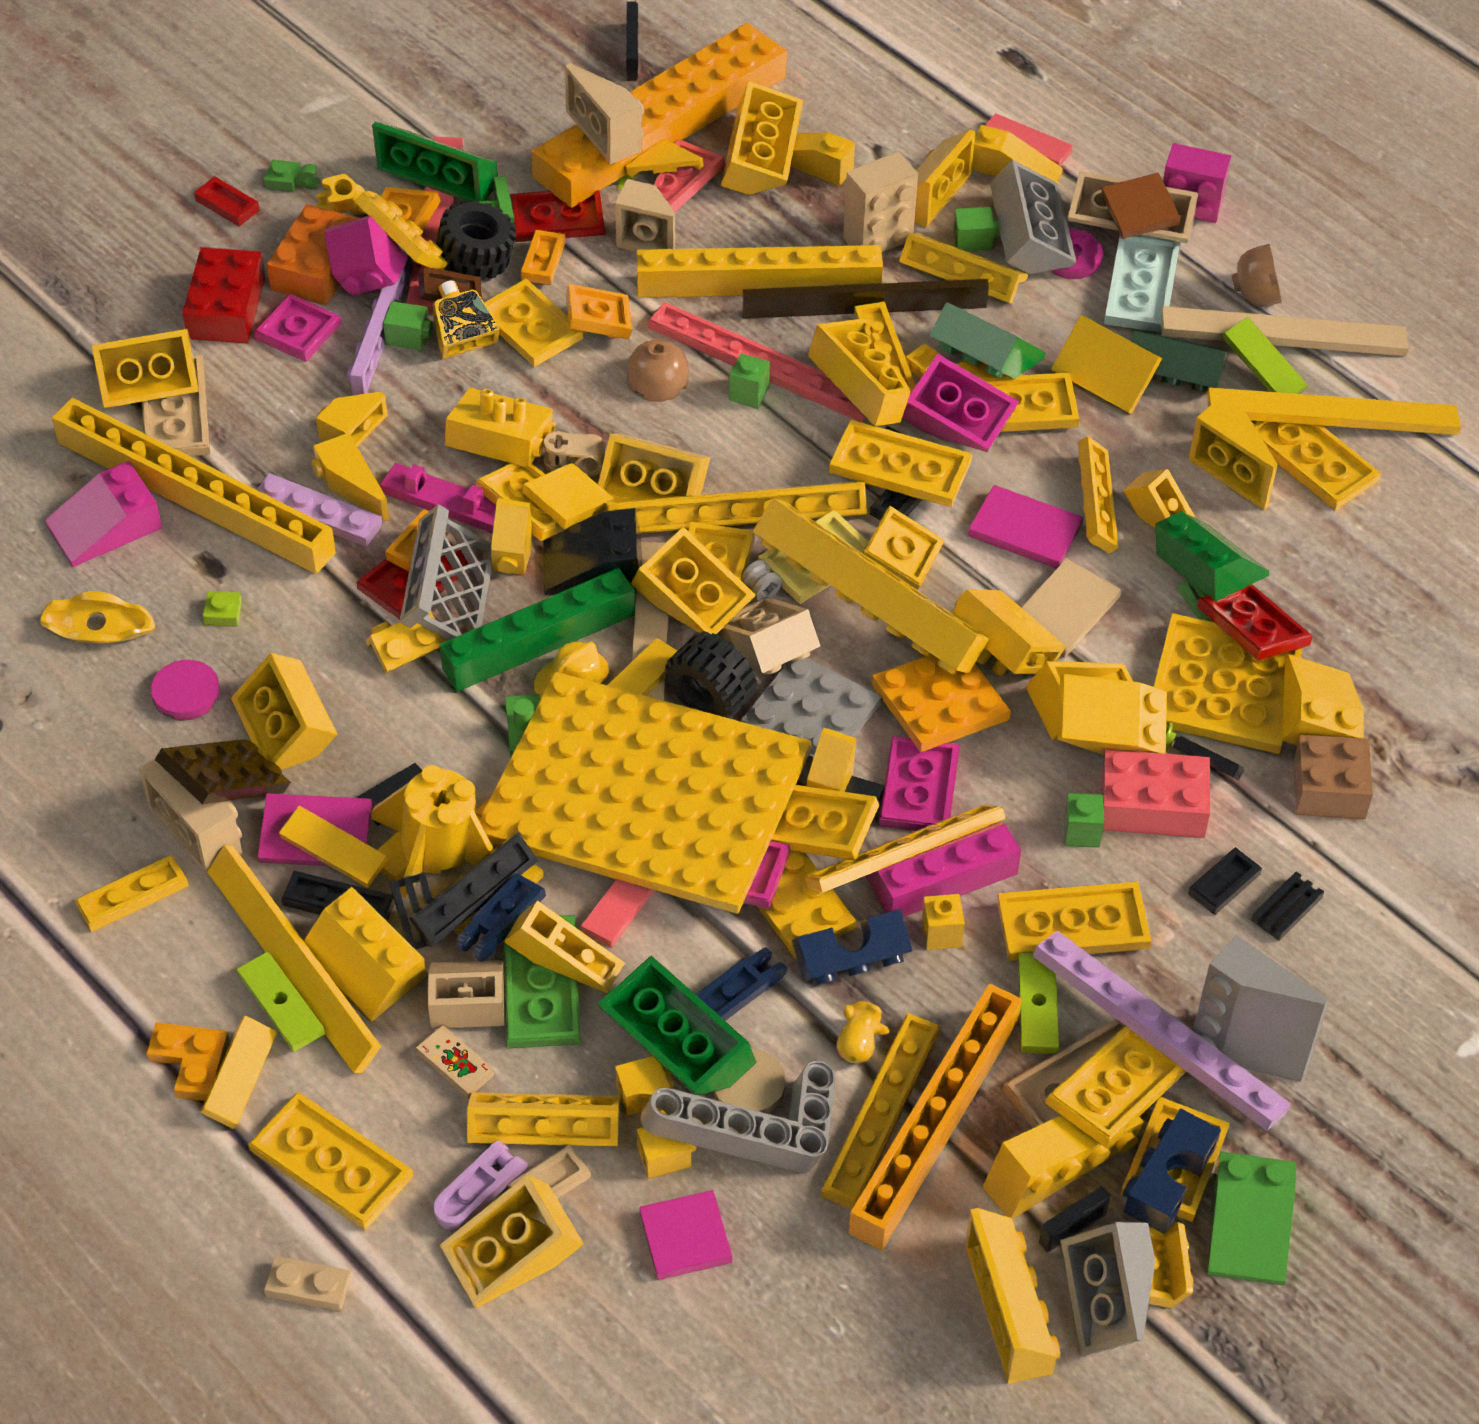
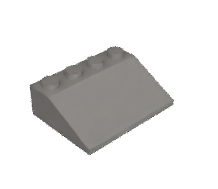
[1193,935,1329,1082]

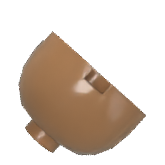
[1231,244,1282,306]
[627,339,689,402]

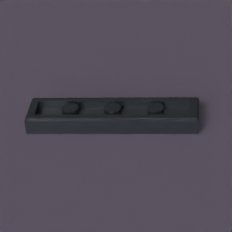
[409,832,538,947]

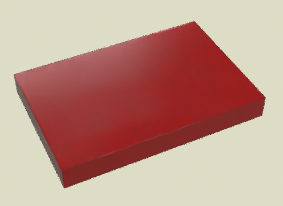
[510,190,605,242]
[356,542,469,620]
[1197,584,1313,661]

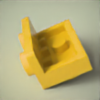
[365,611,446,674]
[1149,1222,1193,1309]

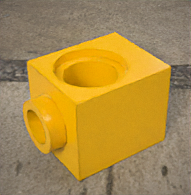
[921,894,965,950]

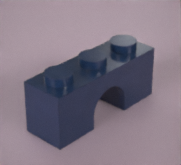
[792,909,913,986]
[1123,1108,1221,1234]

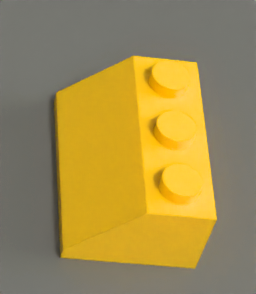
[914,129,975,228]
[91,329,199,408]
[598,433,710,502]
[231,652,338,770]
[304,887,426,1022]

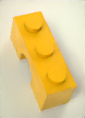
[615,1056,696,1179]

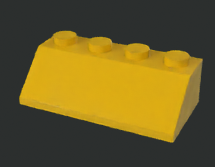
[720,81,803,195]
[965,1208,1060,1384]

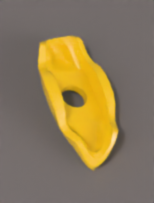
[40,591,155,644]

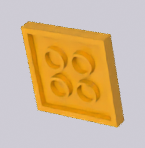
[871,654,1011,752]

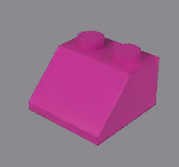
[325,216,408,296]

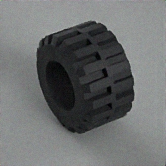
[436,200,516,281]
[665,631,757,719]

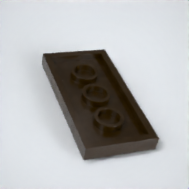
[154,739,291,804]

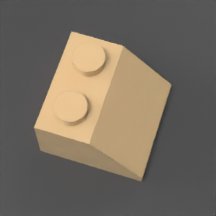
[615,179,675,252]

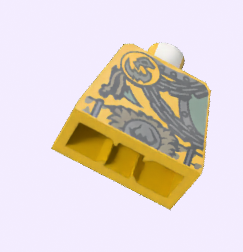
[432,281,500,360]

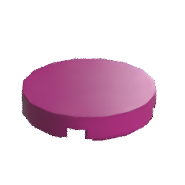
[1050,229,1103,279]
[151,659,220,720]

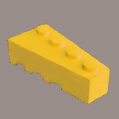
[808,318,911,426]
[982,1115,1144,1219]

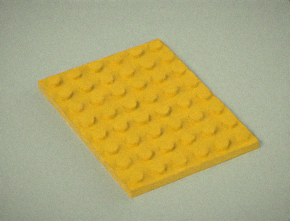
[479,671,812,914]

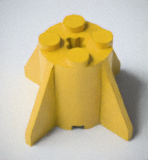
[371,765,494,899]

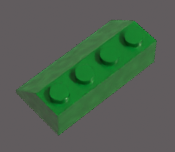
[372,121,498,202]
[597,955,757,1095]

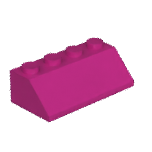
[865,822,1021,917]

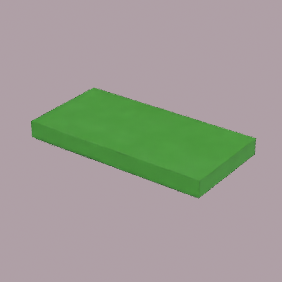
[504,915,581,1049]

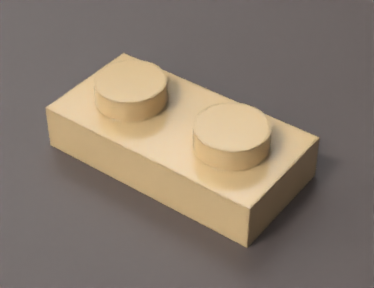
[264,1255,351,1312]

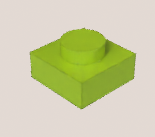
[203,591,242,627]

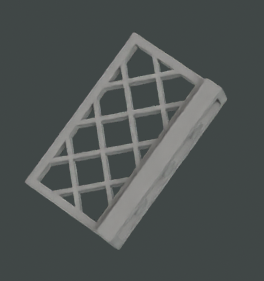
[400,504,492,640]

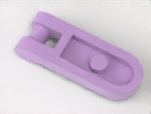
[434,1140,528,1230]

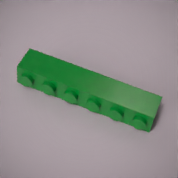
[439,568,635,692]

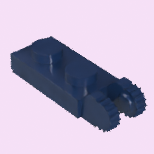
[456,873,546,962]
[695,947,788,1021]

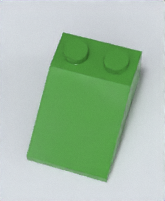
[1207,1151,1296,1285]

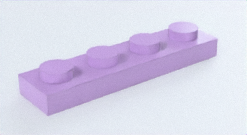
[257,473,383,547]

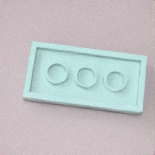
[1104,235,1180,333]

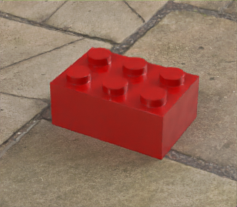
[182,247,265,344]

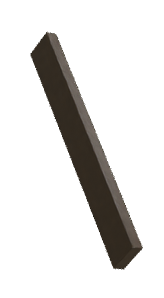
[742,279,989,319]

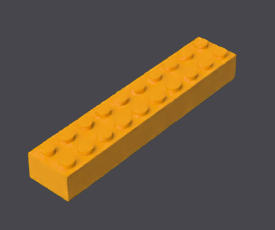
[531,22,787,208]

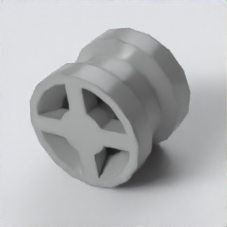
[741,560,783,601]

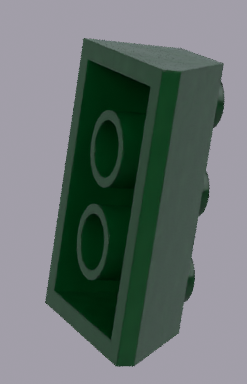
[1131,330,1229,392]

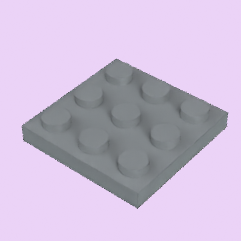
[741,658,882,764]

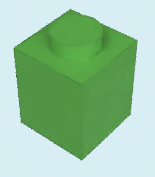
[953,207,999,251]
[383,301,433,350]
[729,353,770,409]
[1064,793,1104,847]

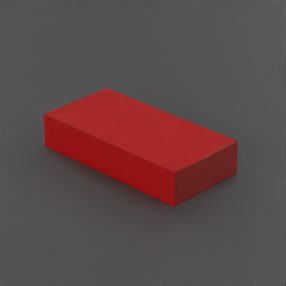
[194,176,260,227]

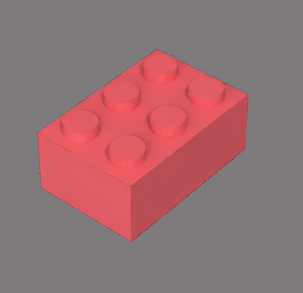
[1101,749,1210,838]

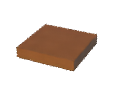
[1101,172,1180,239]

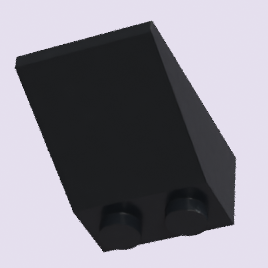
[543,508,642,595]

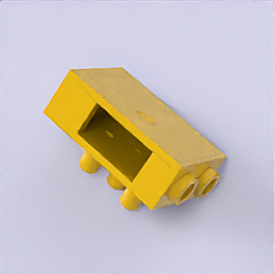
[445,387,556,468]
[952,589,1066,676]

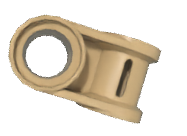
[543,431,606,477]

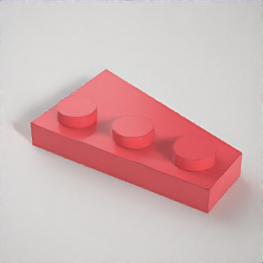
[653,139,725,212]

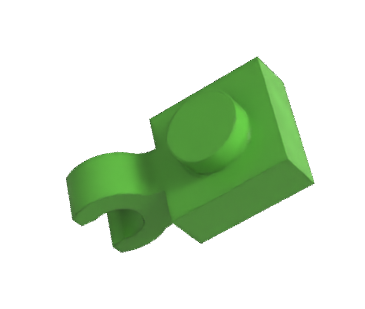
[264,159,320,192]

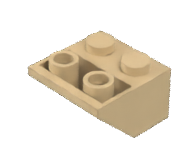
[428,960,504,1029]

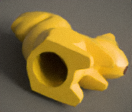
[315,174,378,215]

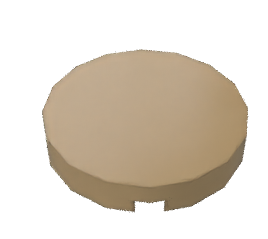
[713,1049,786,1114]

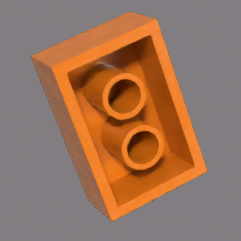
[267,204,360,306]

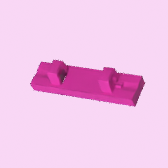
[380,463,496,533]

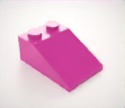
[902,353,1019,452]
[45,461,162,567]

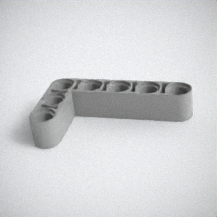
[640,1060,836,1173]

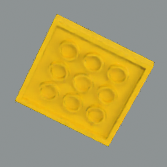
[1154,613,1303,754]

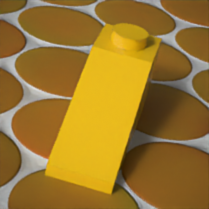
[972,125,1063,183]
[790,132,855,186]
[311,433,389,522]
[504,900,625,993]

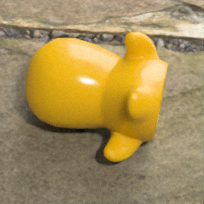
[836,1001,889,1064]

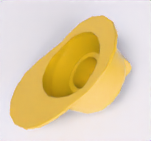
[534,641,609,700]

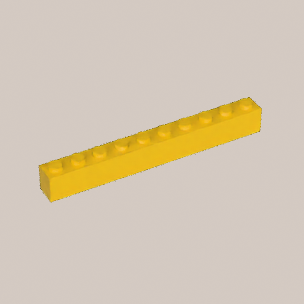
[52,398,336,574]

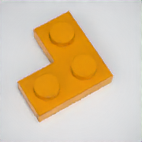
[147,1022,229,1101]

